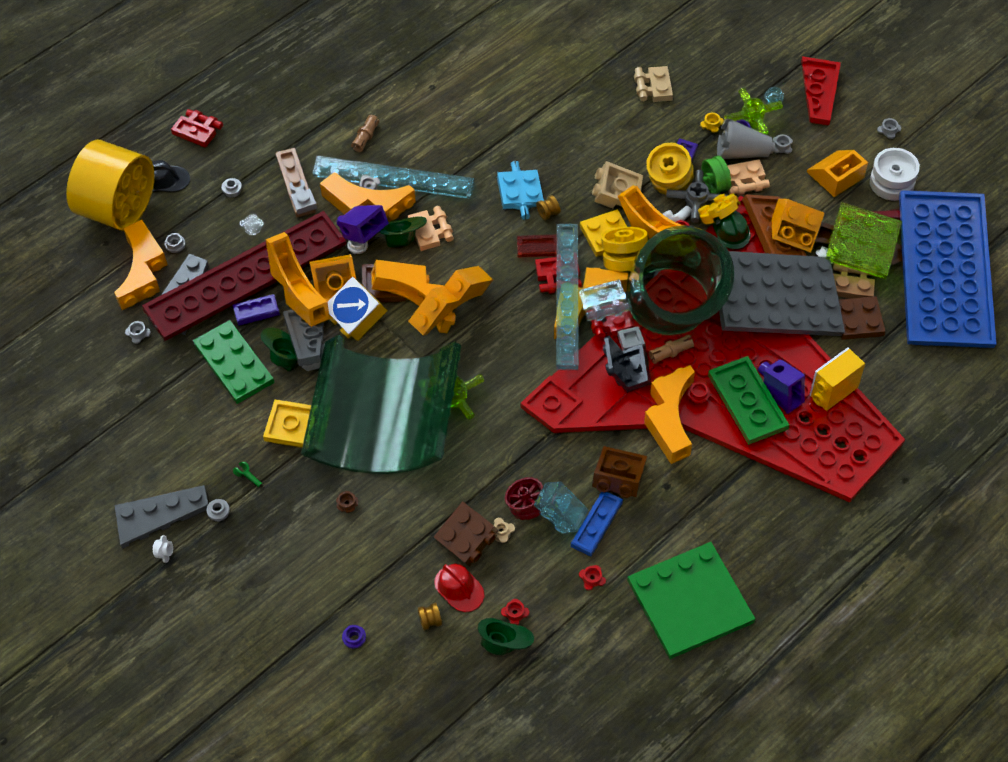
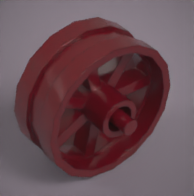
[504,477,549,520]

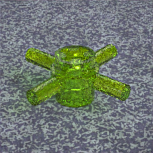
[724,88,783,135]
[423,366,484,420]

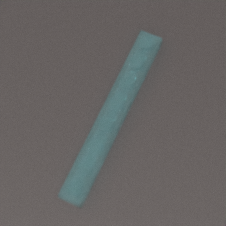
[313,156,474,199]
[556,224,579,370]

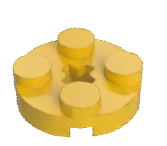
[698,194,740,224]

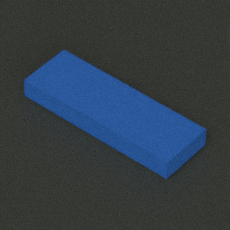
[571,492,623,557]

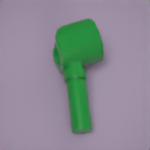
[233,462,262,487]

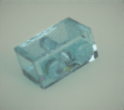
[534,482,589,533]

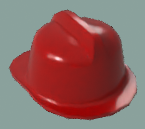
[434,564,484,612]

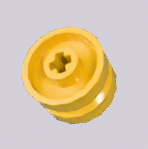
[647,143,694,195]
[601,227,650,272]

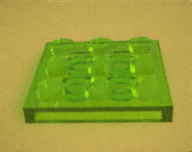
[825,202,902,279]

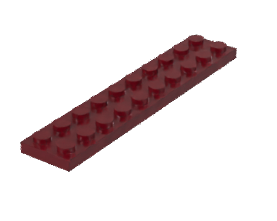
[142,211,346,341]

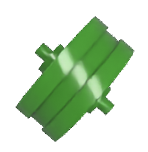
[701,156,731,194]

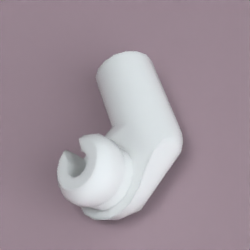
[663,206,692,222]

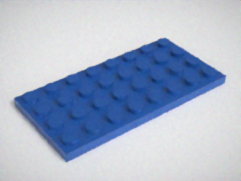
[899,190,996,348]

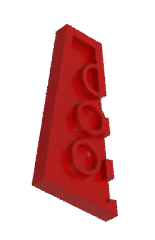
[801,56,841,126]

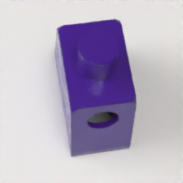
[337,205,389,244]
[758,360,805,414]

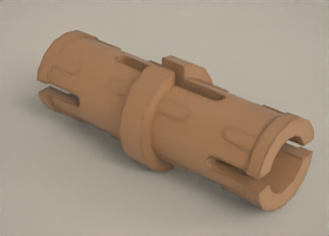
[351,115,379,152]
[649,335,694,364]

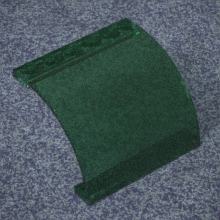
[301,334,461,474]

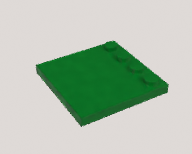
[627,542,755,659]

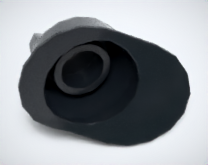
[152,160,190,192]

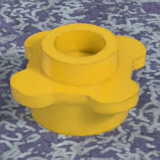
[700,112,724,133]

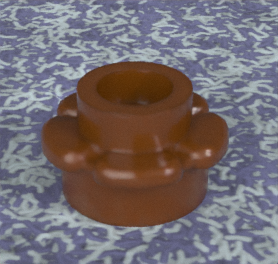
[336,491,359,513]

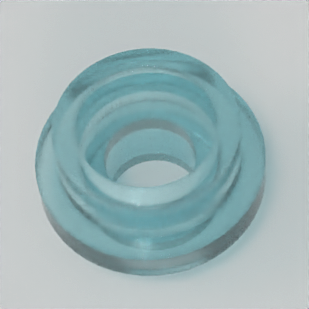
[764,87,784,106]

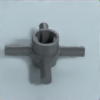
[666,170,728,223]

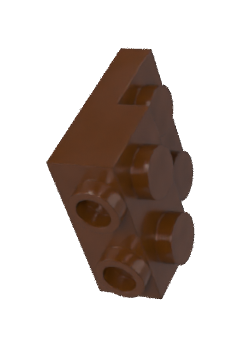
[592,446,647,498]
[434,501,499,567]

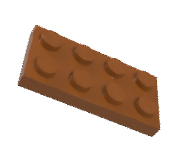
[742,194,806,256]

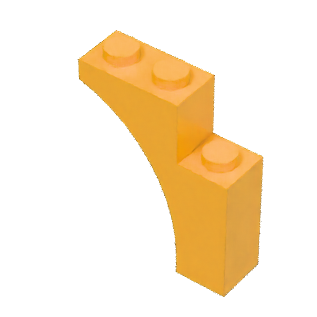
[320,172,416,222]
[618,185,699,255]
[114,220,167,310]
[266,232,330,327]
[371,260,456,333]
[408,266,493,336]
[554,267,629,342]
[644,365,695,464]

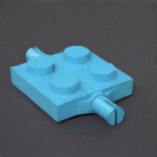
[497,161,544,220]

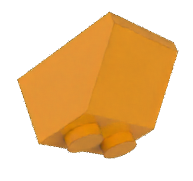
[310,254,356,302]

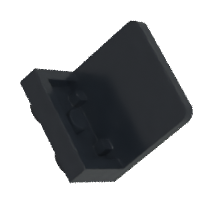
[603,336,651,393]

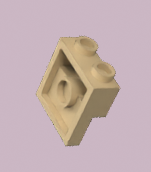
[592,161,643,209]

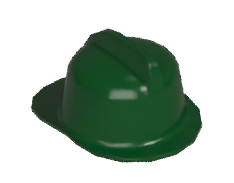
[712,211,751,249]
[379,216,427,247]
[260,327,297,371]
[478,618,534,655]

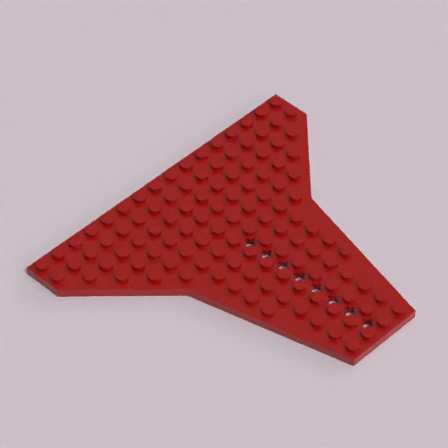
[520,196,905,502]

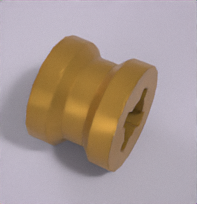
[536,195,561,220]
[418,603,442,631]

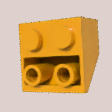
[807,150,868,197]
[772,199,825,253]

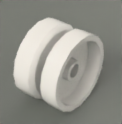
[870,148,920,201]

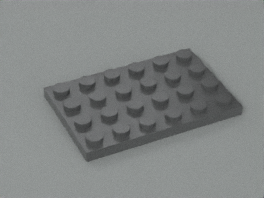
[709,250,845,336]

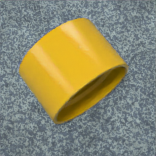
[66,139,154,231]

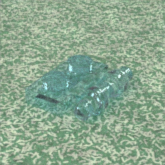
[578,279,630,321]

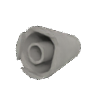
[717,119,775,159]

